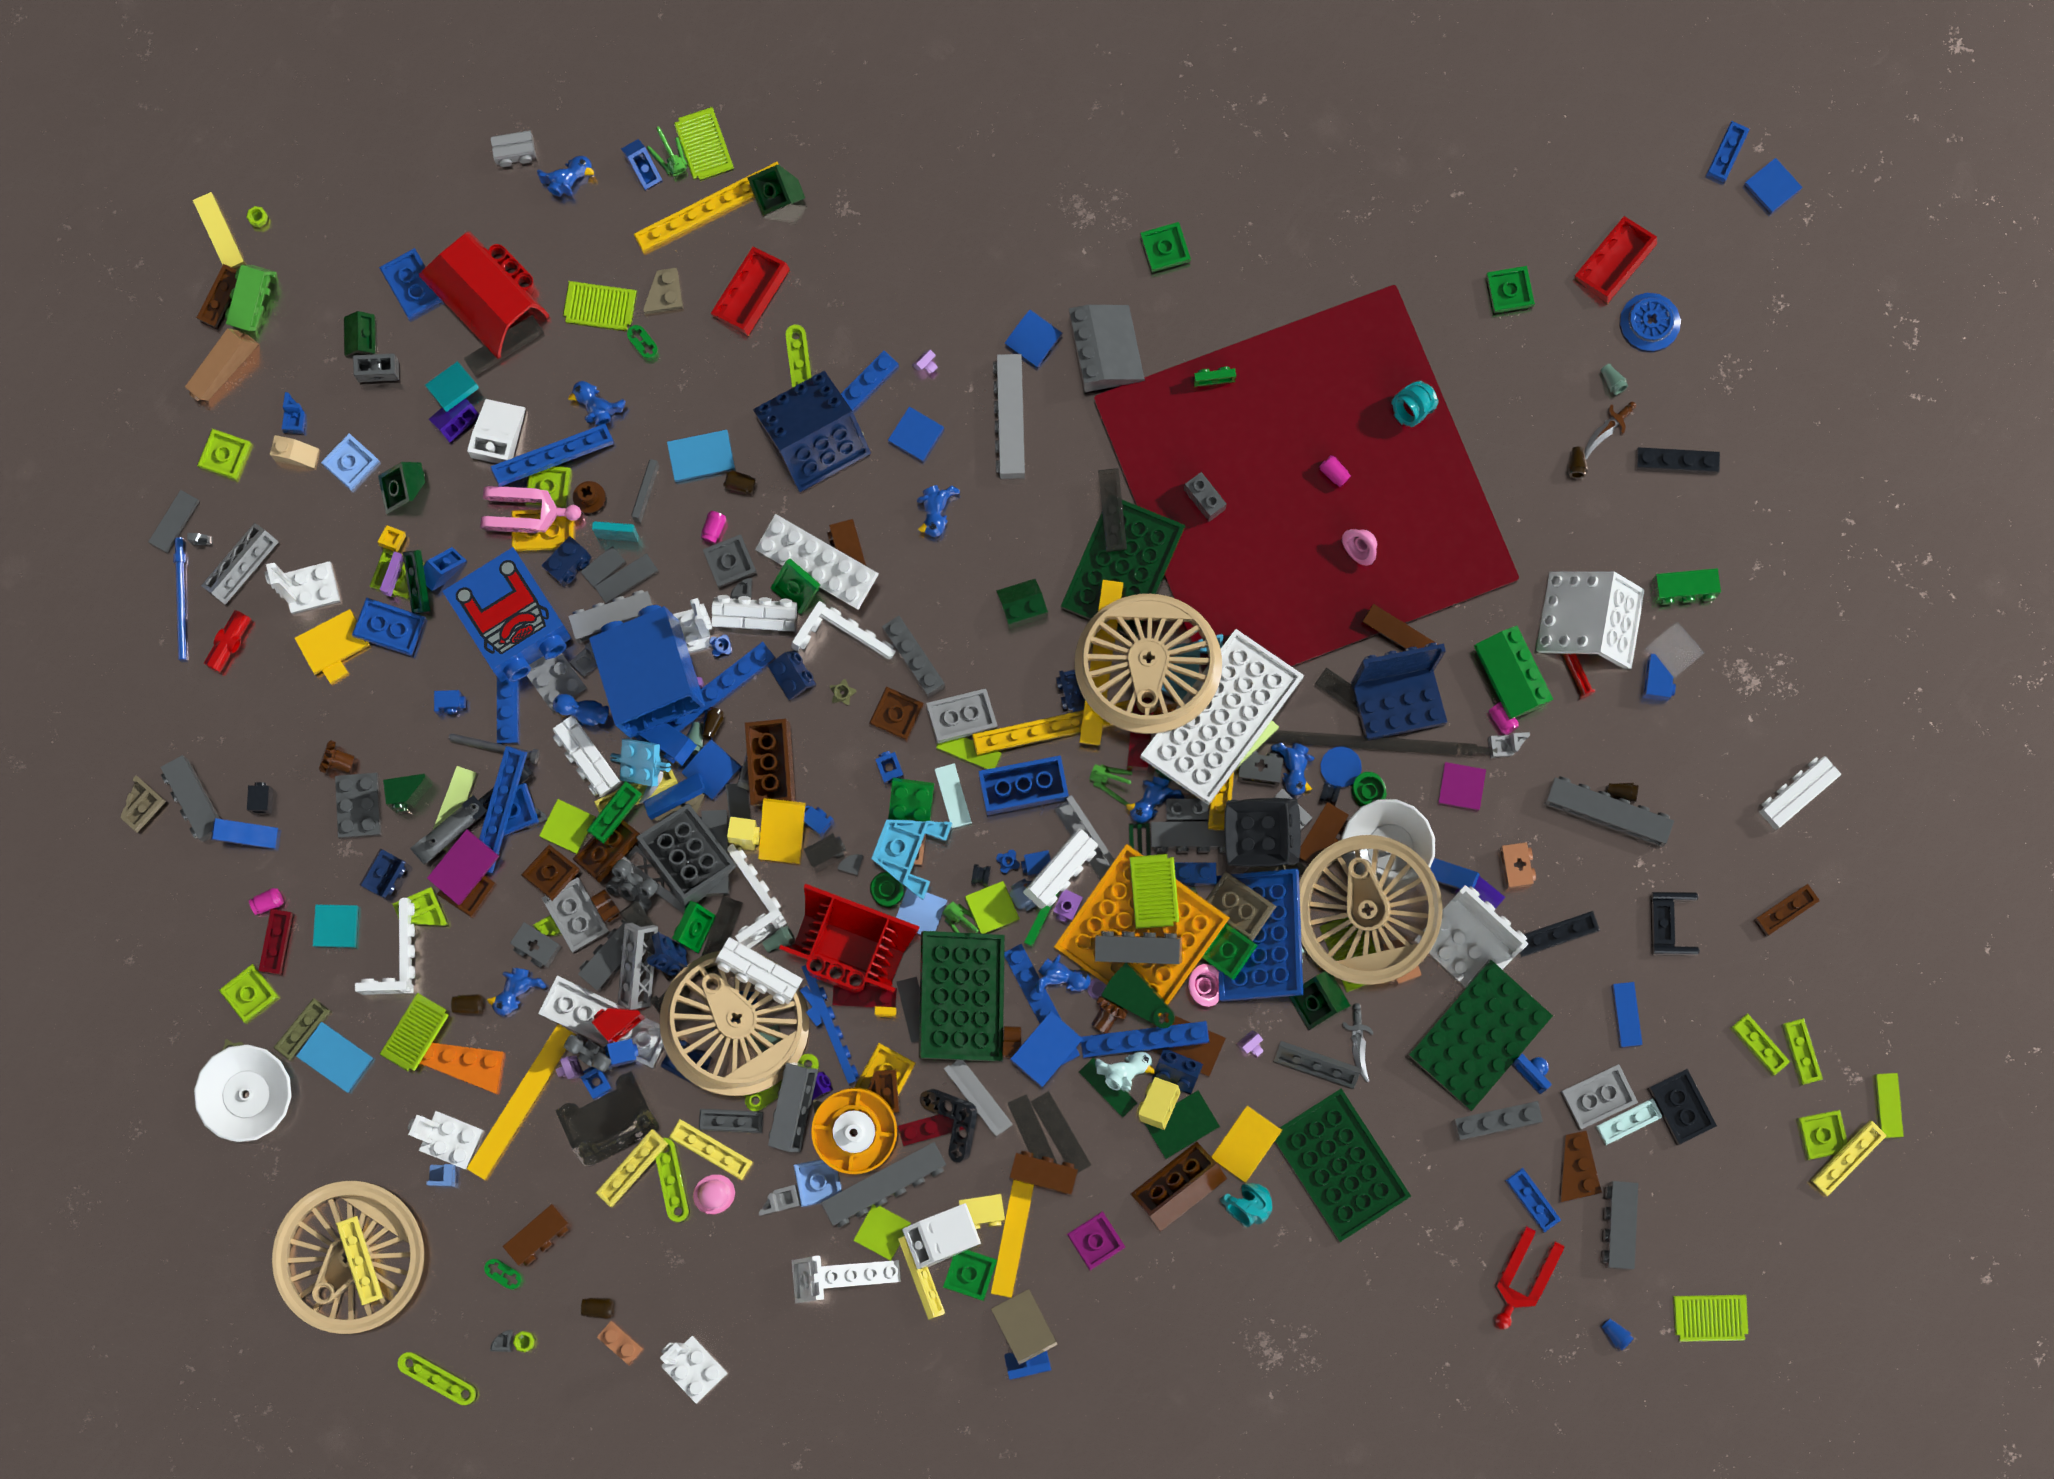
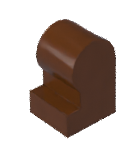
[591,889,622,924]
[1003,1026,1021,1058]

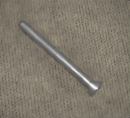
[448,734,540,764]

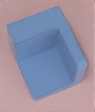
[426,1164,456,1187]

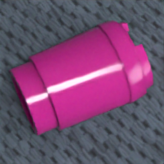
[1319,455,1351,487]
[700,511,726,544]
[1489,702,1519,735]
[249,888,284,915]

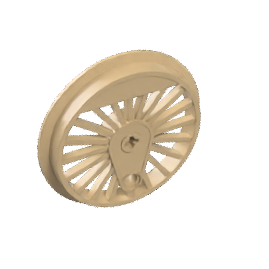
[1075,594,1222,734]
[1299,835,1443,985]
[660,951,809,1096]
[272,1181,424,1334]

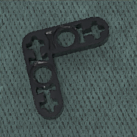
[920,1089,977,1162]

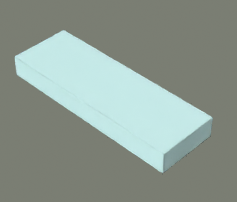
[935,763,972,829]
[1595,1098,1662,1146]

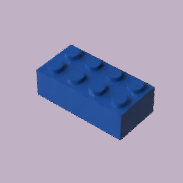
[978,755,1069,816]

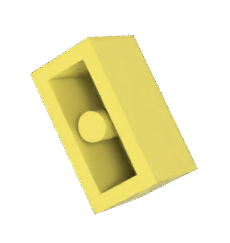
[727,817,760,851]
[1137,1077,1181,1130]
[959,1194,1005,1229]

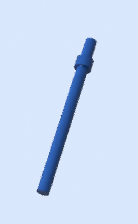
[173,538,187,660]

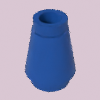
[1602,1318,1634,1350]

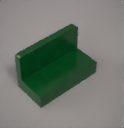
[344,311,375,356]

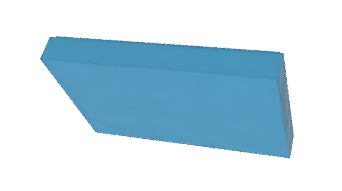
[667,430,735,482]
[296,1022,374,1093]

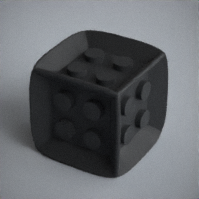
[1224,798,1301,867]

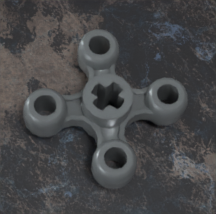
[606,859,658,915]
[564,1034,614,1072]

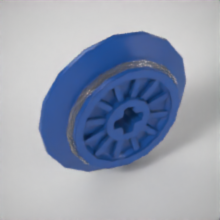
[1620,293,1681,351]

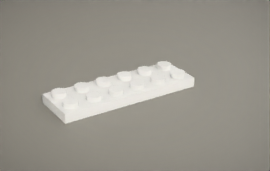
[755,514,879,610]
[538,976,664,1068]

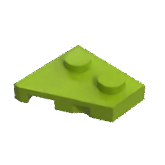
[393,887,448,926]

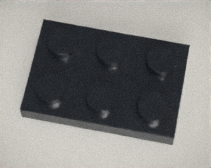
[1649,1069,1717,1145]

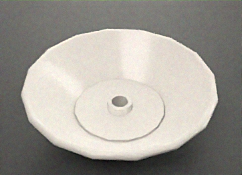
[1341,799,1435,894]
[194,1044,291,1142]

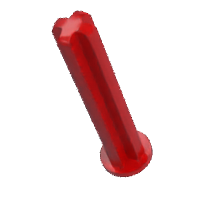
[1562,653,1596,698]

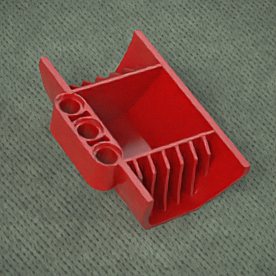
[419,231,549,359]
[779,884,920,993]

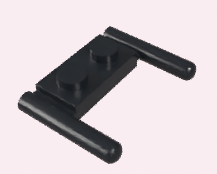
[1652,892,1700,955]

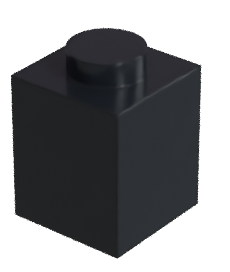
[247,782,273,814]

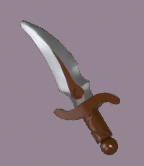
[1585,402,1636,459]

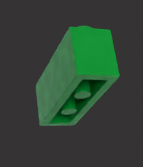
[1653,568,1721,605]

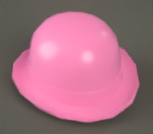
[1342,529,1377,566]
[1188,964,1219,1007]
[693,1174,735,1214]

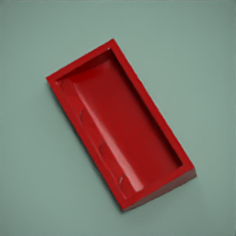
[1575,216,1657,304]
[711,247,790,336]

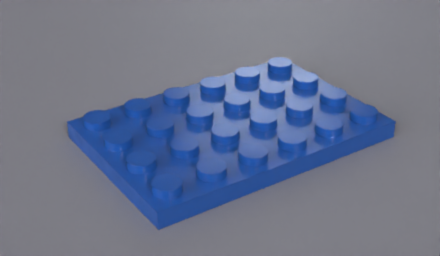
[1216,869,1303,1001]

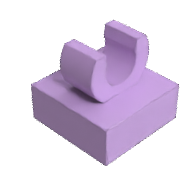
[912,350,938,374]
[1237,1030,1263,1057]
[555,1056,584,1079]

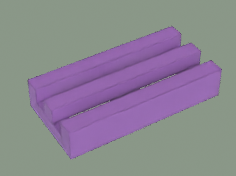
[380,552,404,597]

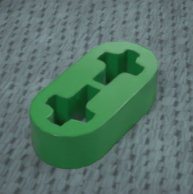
[627,325,658,361]
[484,1259,523,1290]

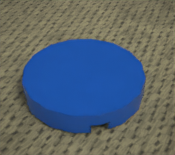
[1320,747,1362,788]

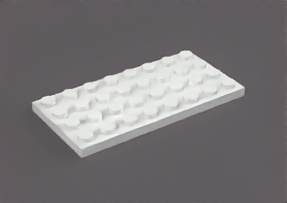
[1140,629,1304,805]

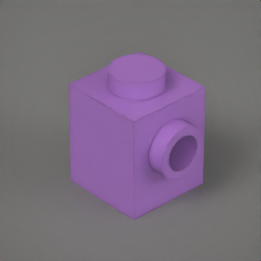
[1053,889,1083,924]

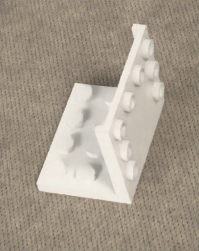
[1536,572,1645,669]
[1414,885,1528,988]

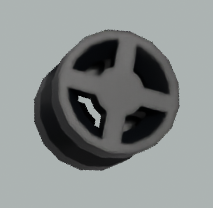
[1319,782,1341,806]
[971,864,991,887]

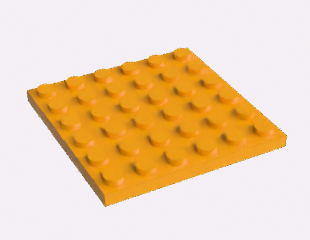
[1054,844,1230,1016]

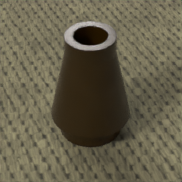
[1567,446,1588,479]
[701,707,725,740]
[1608,782,1639,803]

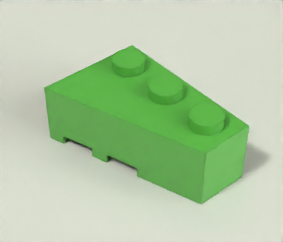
[225,265,277,331]

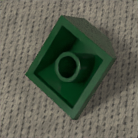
[747,164,805,216]
[378,462,425,515]

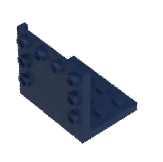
[753,370,871,492]
[1351,642,1447,741]

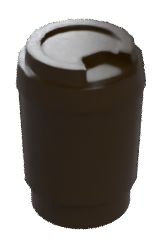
[723,470,756,494]
[451,994,484,1015]
[581,1298,614,1319]

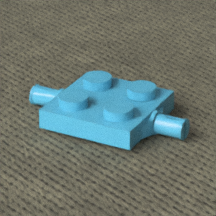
[610,738,671,787]

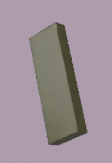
[273,998,331,1061]

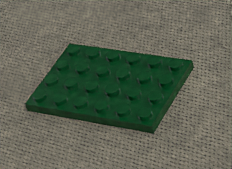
[1060,494,1185,638]
[919,931,1005,1062]
[1408,960,1553,1111]
[1275,1088,1412,1243]

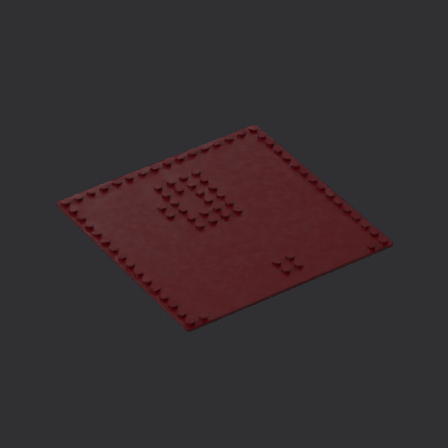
[1094,285,1519,672]

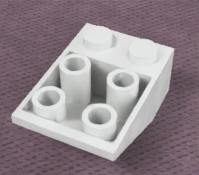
[467,399,526,464]
[902,1203,981,1269]

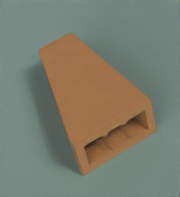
[185,328,259,401]

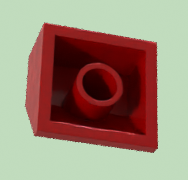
[592,1008,645,1043]

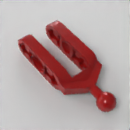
[1495,1226,1565,1330]

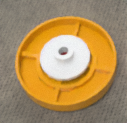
[811,1087,897,1174]

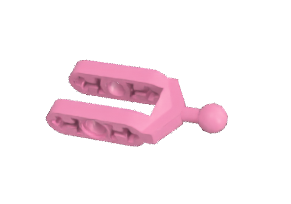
[480,486,581,533]

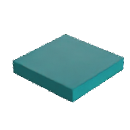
[425,361,479,412]
[592,521,639,542]
[313,904,359,948]

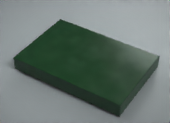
[1144,1090,1220,1160]

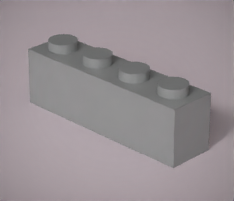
[568,590,653,643]

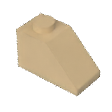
[270,435,319,469]

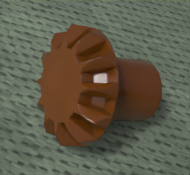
[573,481,606,514]
[319,740,354,773]
[1091,996,1128,1033]

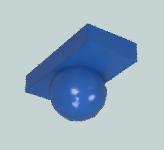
[1512,1053,1552,1094]

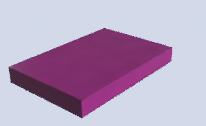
[427,829,500,905]

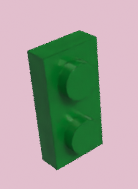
[1194,367,1236,387]

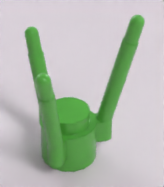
[647,127,687,176]
[1089,764,1133,806]
[942,901,979,933]

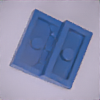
[1005,310,1063,367]
[681,740,742,800]

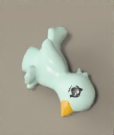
[1095,1052,1154,1092]

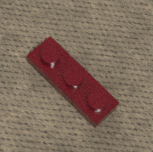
[258,909,293,975]
[832,985,897,1008]
[898,1114,965,1147]

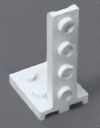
[264,561,341,614]
[673,598,712,653]
[791,601,896,660]
[727,843,787,949]
[355,898,415,995]
[408,1111,484,1170]
[792,1256,901,1303]
[660,1336,728,1404]

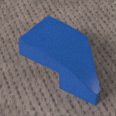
[282,392,305,434]
[800,985,822,1027]

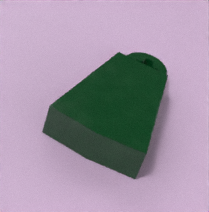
[1101,962,1175,1028]

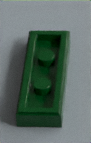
[403,550,430,613]
[1078,1057,1138,1118]

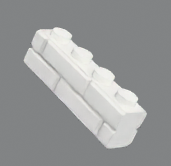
[712,595,797,632]
[552,715,622,798]
[1759,756,1841,830]
[1023,829,1098,909]
[715,937,803,1004]

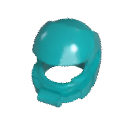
[1391,381,1438,427]
[1220,1183,1272,1227]

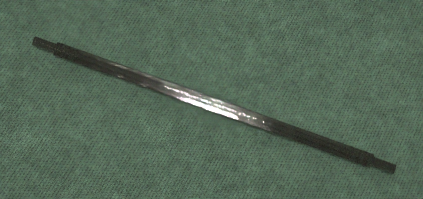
[1265,730,1497,756]

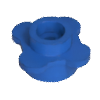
[709,634,732,657]
[996,850,1020,873]

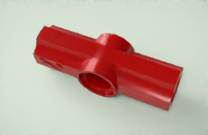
[204,610,251,673]

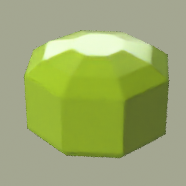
[246,206,268,228]
[513,1331,535,1352]

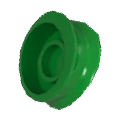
[1352,772,1387,807]
[870,872,905,907]

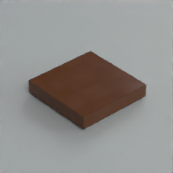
[869,686,924,741]
[521,844,580,901]
[437,875,496,918]

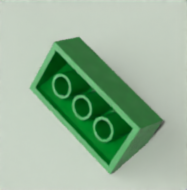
[1474,626,1554,720]

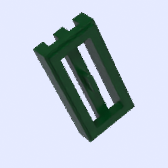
[1129,823,1151,856]

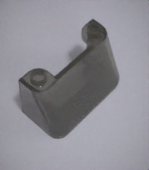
[555,1071,659,1166]

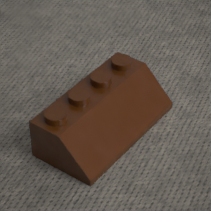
[745,718,796,806]
[1131,1142,1227,1232]

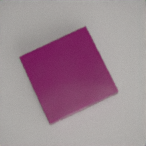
[1438,762,1486,811]
[1067,1211,1126,1271]

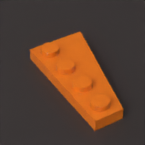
[420,1043,504,1094]

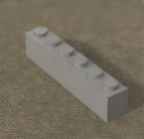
[993,354,1025,479]

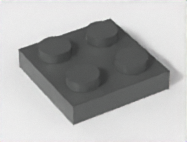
[703,534,757,588]

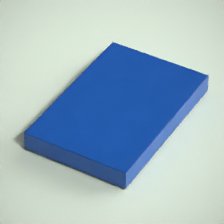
[379,248,443,320]
[352,597,426,656]
[1009,1011,1083,1088]

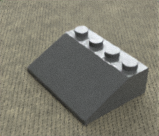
[1069,305,1145,392]
[636,803,736,908]

